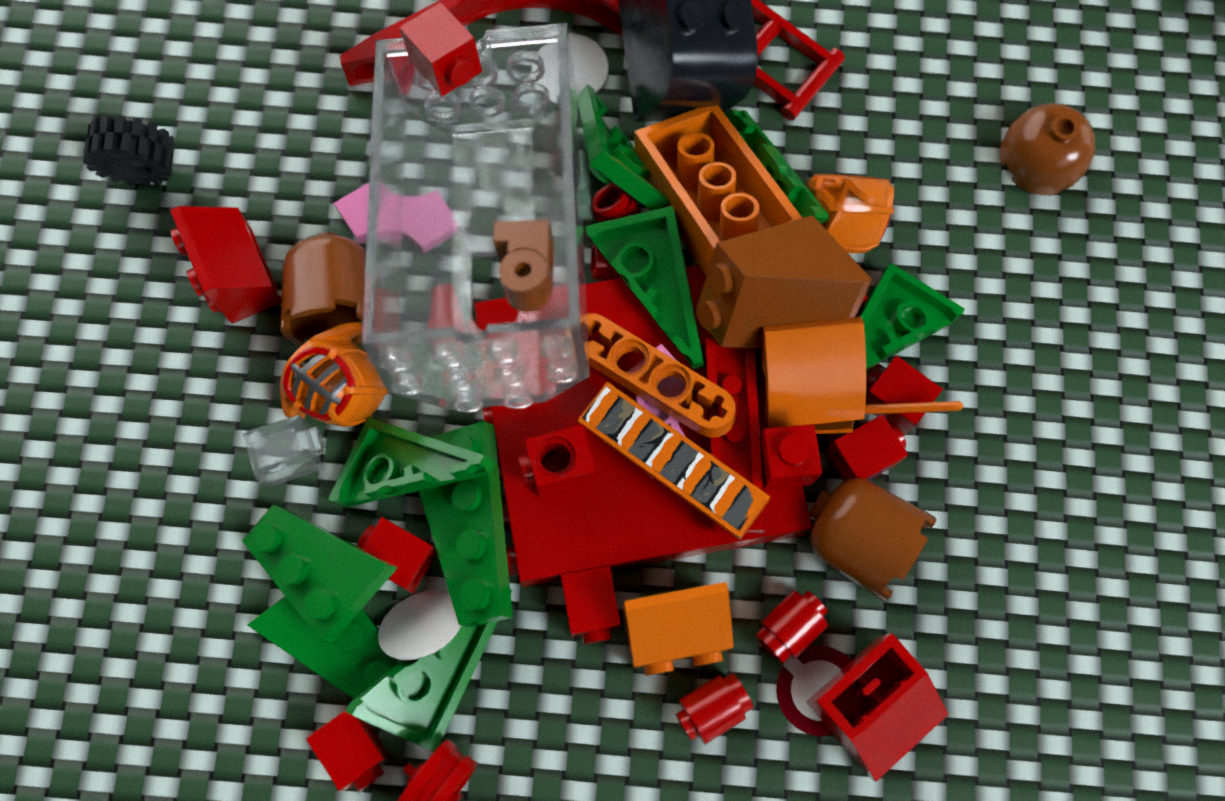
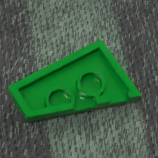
[242,504,398,643]
[247,596,402,699]

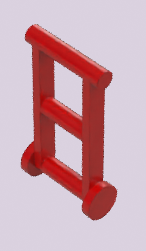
[751,0,845,121]

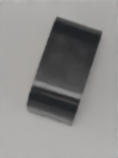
[618,0,758,122]

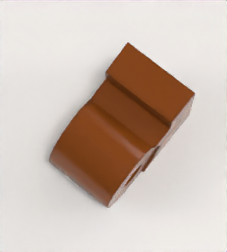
[493,220,555,312]

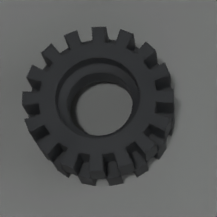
[83,115,175,186]

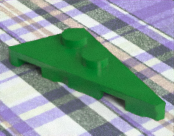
[858,262,965,370]
[346,589,513,752]

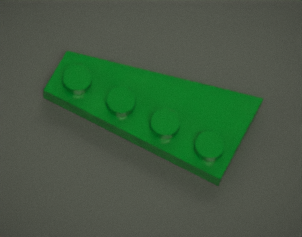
[419,421,513,627]

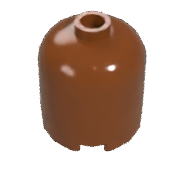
[280,232,378,346]
[809,478,936,602]

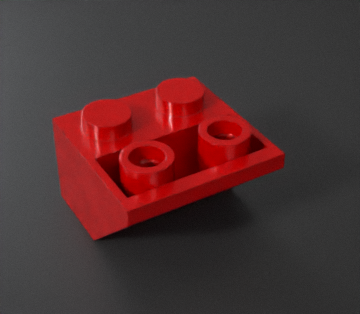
[170,206,281,324]
[806,633,949,782]

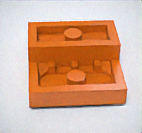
[762,317,866,428]

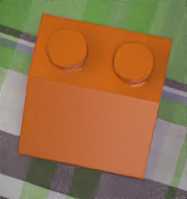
[622,582,734,676]

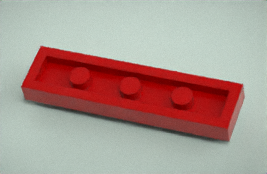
[704,338,765,535]

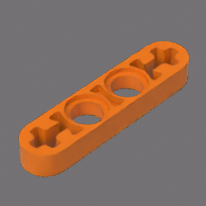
[569,313,735,438]

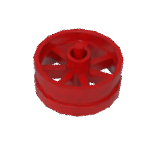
[397,739,479,801]

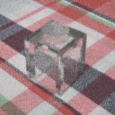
[243,415,325,487]

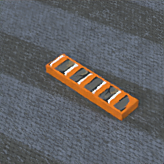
[577,382,770,540]

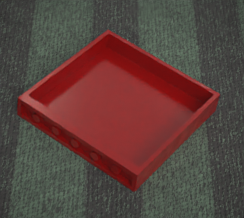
[468,265,812,587]

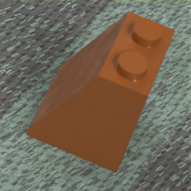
[695,215,872,349]

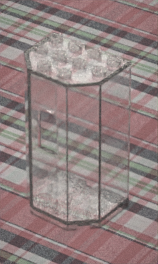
[362,23,590,412]

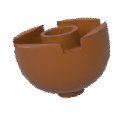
[1000,103,1095,196]

